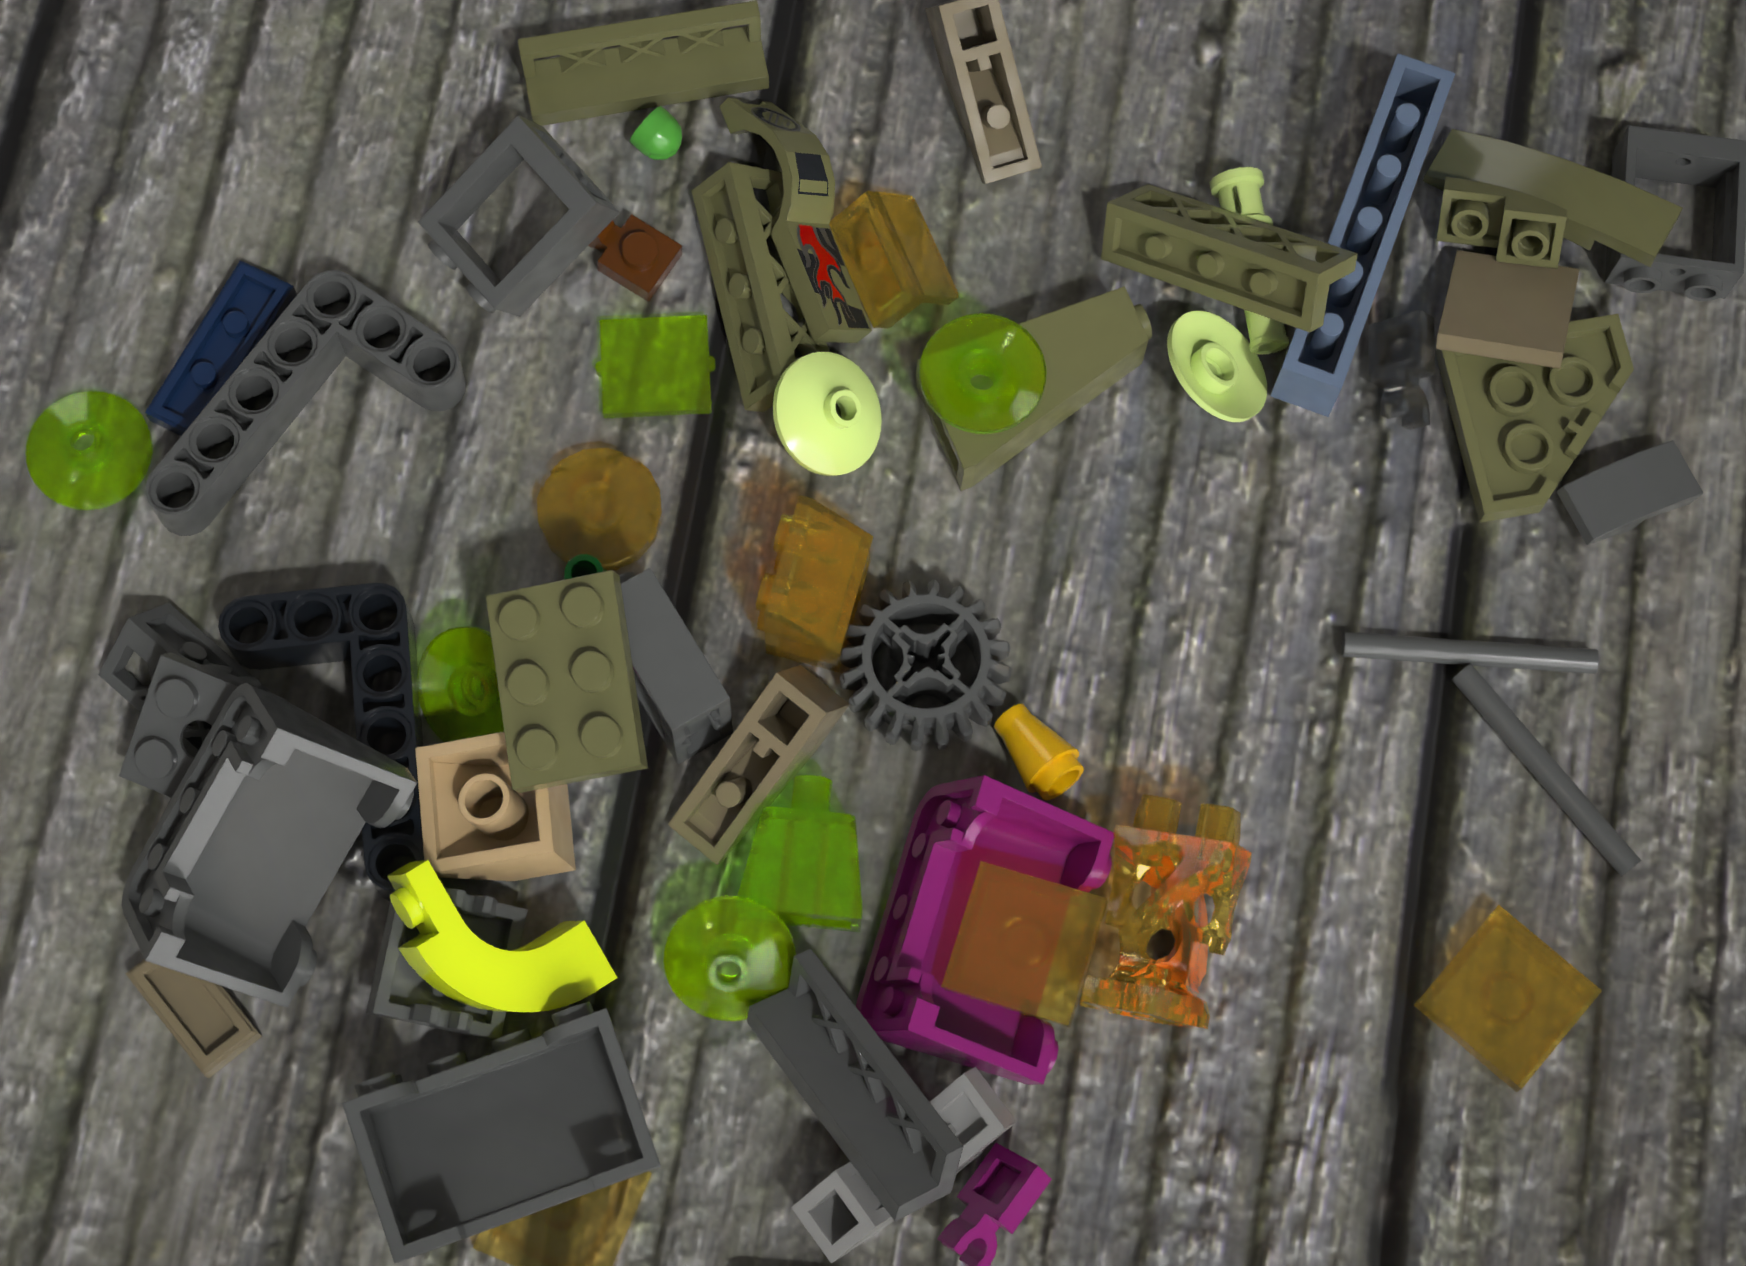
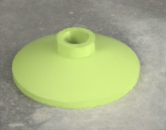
[1167,310,1267,422]
[773,352,882,476]

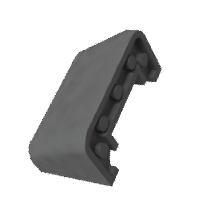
[121,683,417,1008]

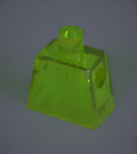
[736,775,862,932]

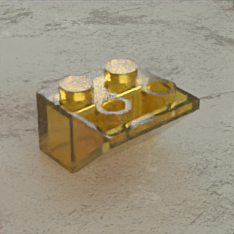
[756,495,873,672]

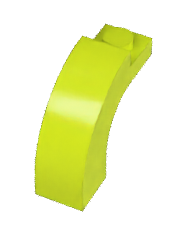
[387,860,617,1012]

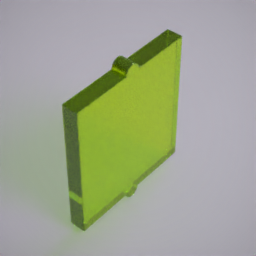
[595,315,716,418]

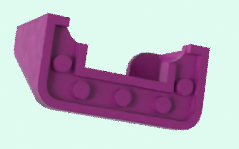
[856,775,1115,1085]

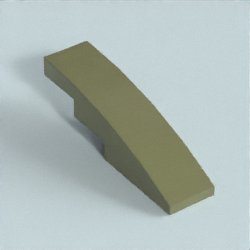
[1423,129,1683,267]

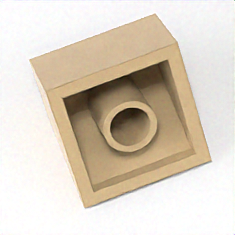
[415,732,576,881]

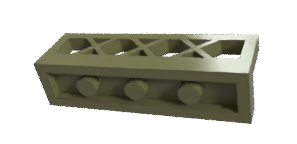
[518,0,769,126]
[691,162,829,412]
[1101,184,1358,332]

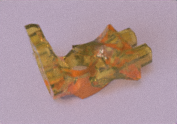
[1080,794,1252,1029]

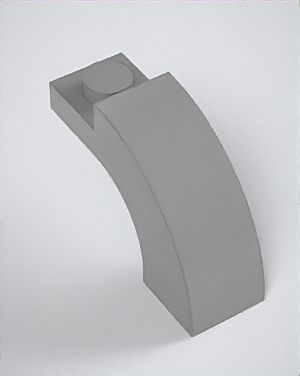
[791,1067,1017,1263]

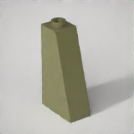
[915,286,1152,491]

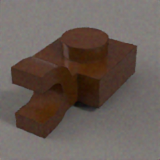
[588,214,682,302]

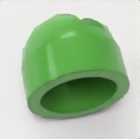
[630,106,682,160]

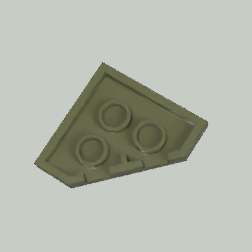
[1435,314,1634,523]

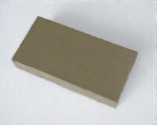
[125,959,262,1079]

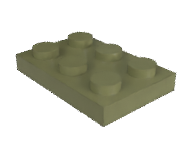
[486,570,648,793]

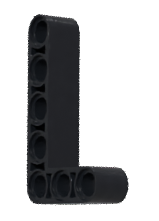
[218,583,424,902]

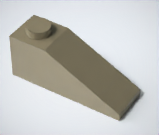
[925,0,1042,184]
[668,665,850,865]

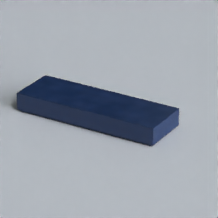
[145,260,297,436]

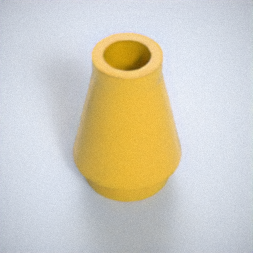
[994,704,1084,800]

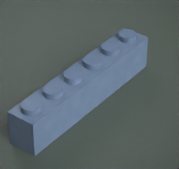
[1270,53,1455,417]

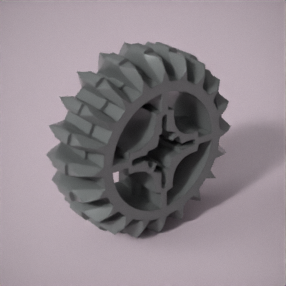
[839,579,1012,752]

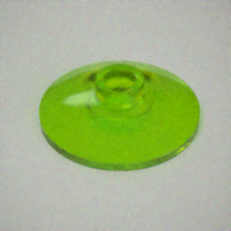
[919,313,1047,434]
[26,391,153,510]
[417,626,504,742]
[664,896,796,1021]

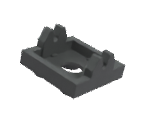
[119,652,289,798]
[366,888,528,1040]

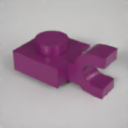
[937,1143,1052,1266]

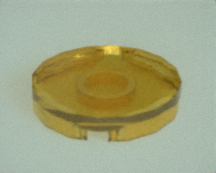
[537,448,663,571]

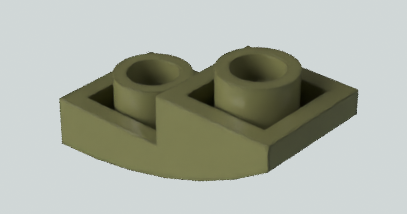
[1436,177,1568,269]

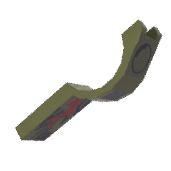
[719,97,872,343]

